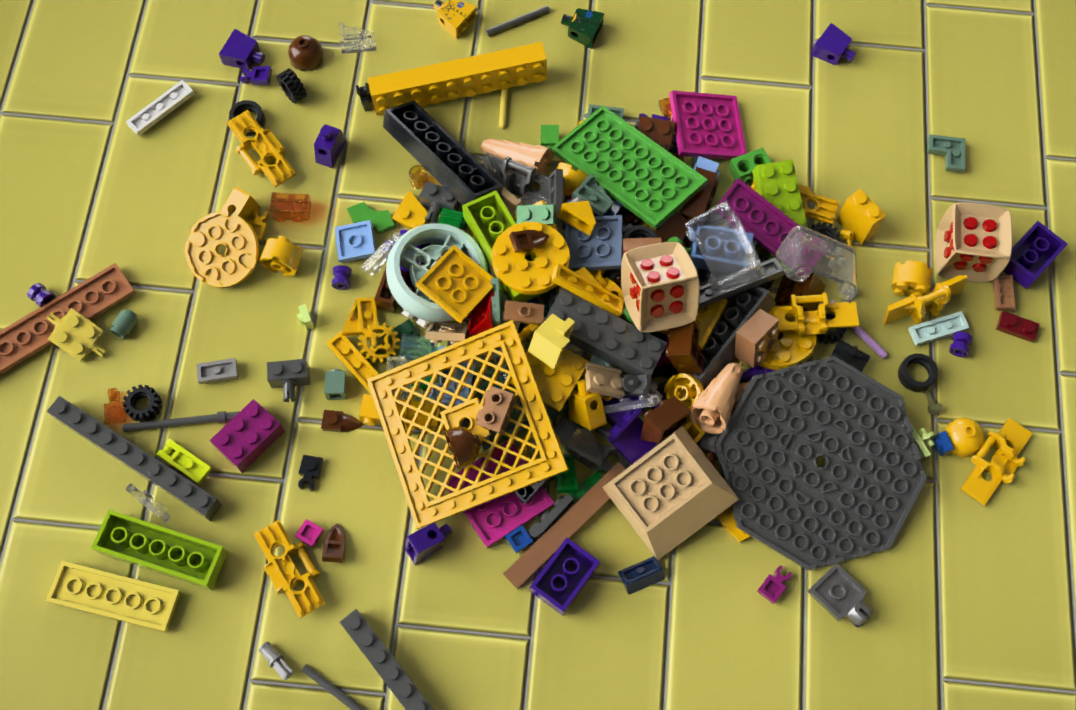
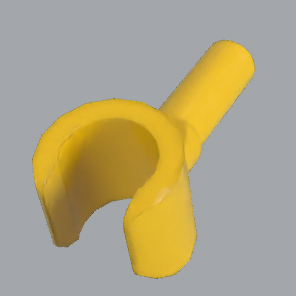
[840,230,855,256]

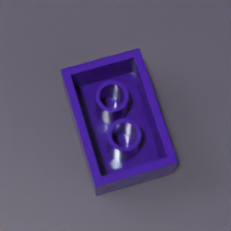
[1003,221,1068,289]
[530,537,600,616]

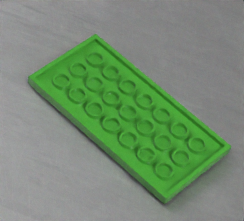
[552,106,708,230]

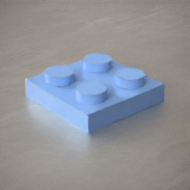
[334,220,376,263]

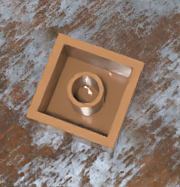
[735,309,780,368]

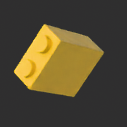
[836,189,886,245]

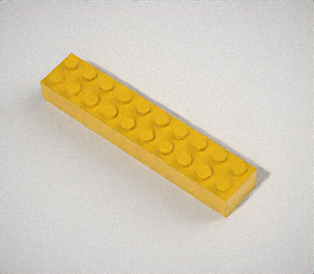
[367,42,548,116]

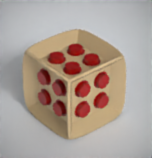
[935,202,1012,282]
[621,242,700,332]

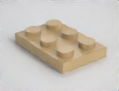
[425,322,469,344]

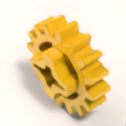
[358,321,400,364]

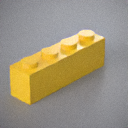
[359,394,442,434]

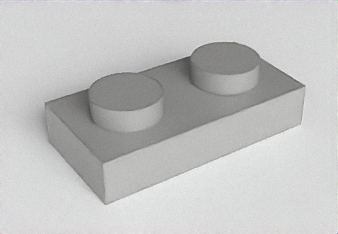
[197,358,239,384]

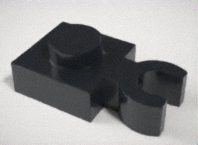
[298,455,324,491]

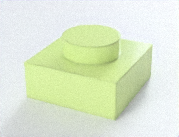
[297,304,314,330]

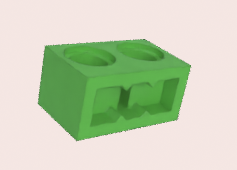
[728,147,772,184]

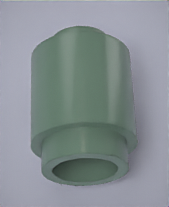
[110,309,138,339]

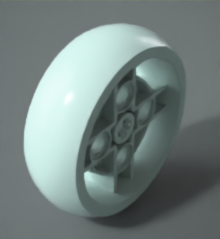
[386,223,489,322]

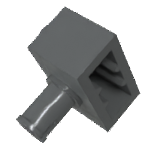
[419,181,461,224]
[267,359,310,402]

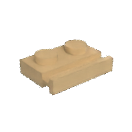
[584,362,625,399]

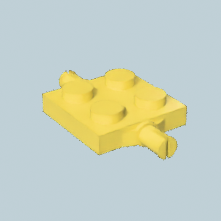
[46,308,107,362]

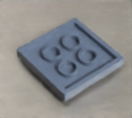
[565,215,623,272]

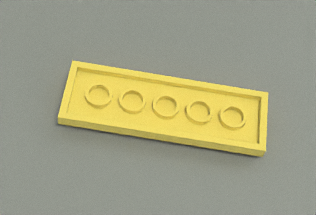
[46,561,181,632]

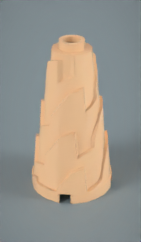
[481,139,552,176]
[689,363,743,434]

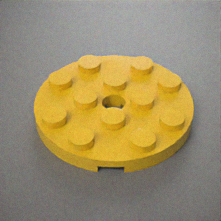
[185,212,259,287]
[491,222,570,295]
[757,306,817,370]

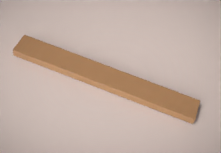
[503,462,625,589]

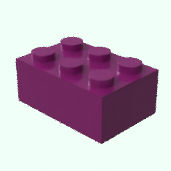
[209,399,285,473]

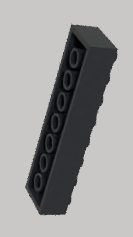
[383,100,503,205]

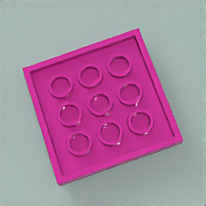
[669,90,747,160]
[444,440,554,549]

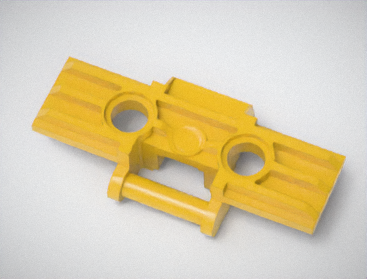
[226,110,297,188]
[751,181,839,224]
[883,275,968,325]
[768,292,859,336]
[961,418,1033,506]
[254,520,326,618]

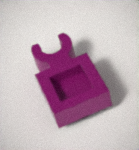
[757,565,792,604]

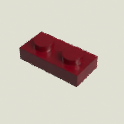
[996,311,1039,343]

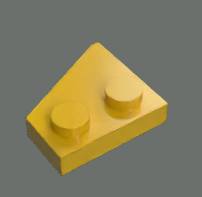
[341,297,379,336]

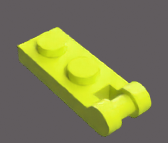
[156,439,213,485]

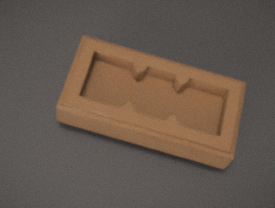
[992,274,1016,311]
[503,300,544,325]

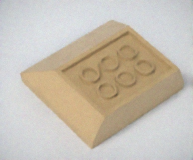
[602,426,739,560]

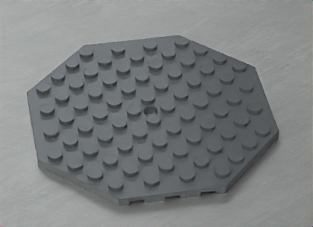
[714,356,927,570]

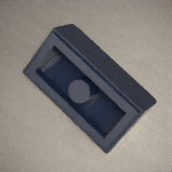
[618,556,665,595]

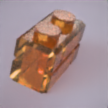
[269,192,311,223]

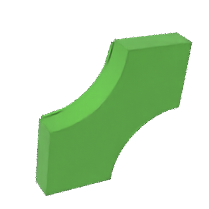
[347,202,395,234]

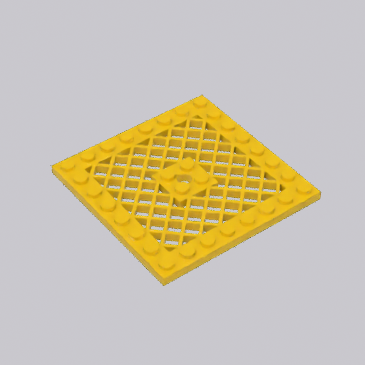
[367,320,569,529]

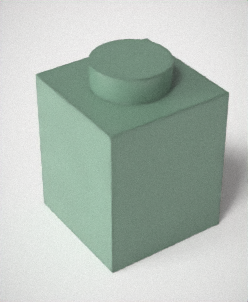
[324,369,347,400]

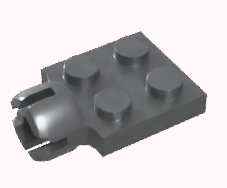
[808,563,874,627]

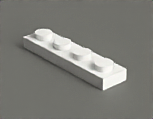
[126,80,195,136]

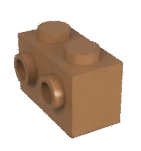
[476,386,518,435]

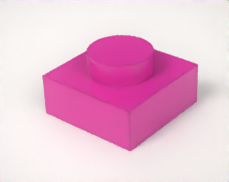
[295,519,324,548]

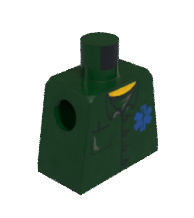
[561,8,604,49]

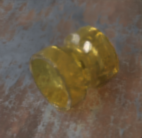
[409,165,428,190]

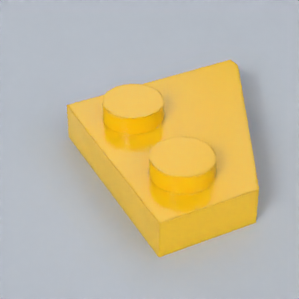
[392,191,432,230]

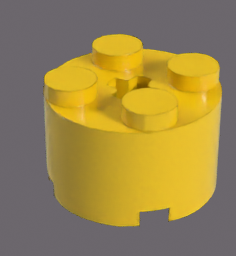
[260,236,304,276]
[891,261,933,298]

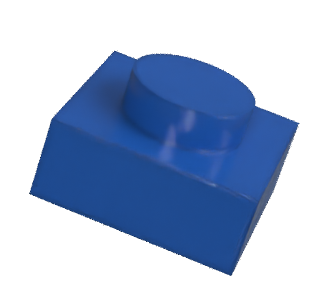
[933,431,954,457]
[505,525,533,554]

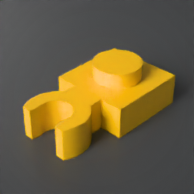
[248,209,269,243]

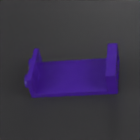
[607,409,659,465]

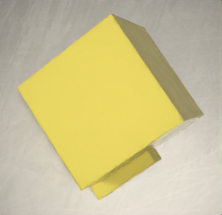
[528,313,575,369]

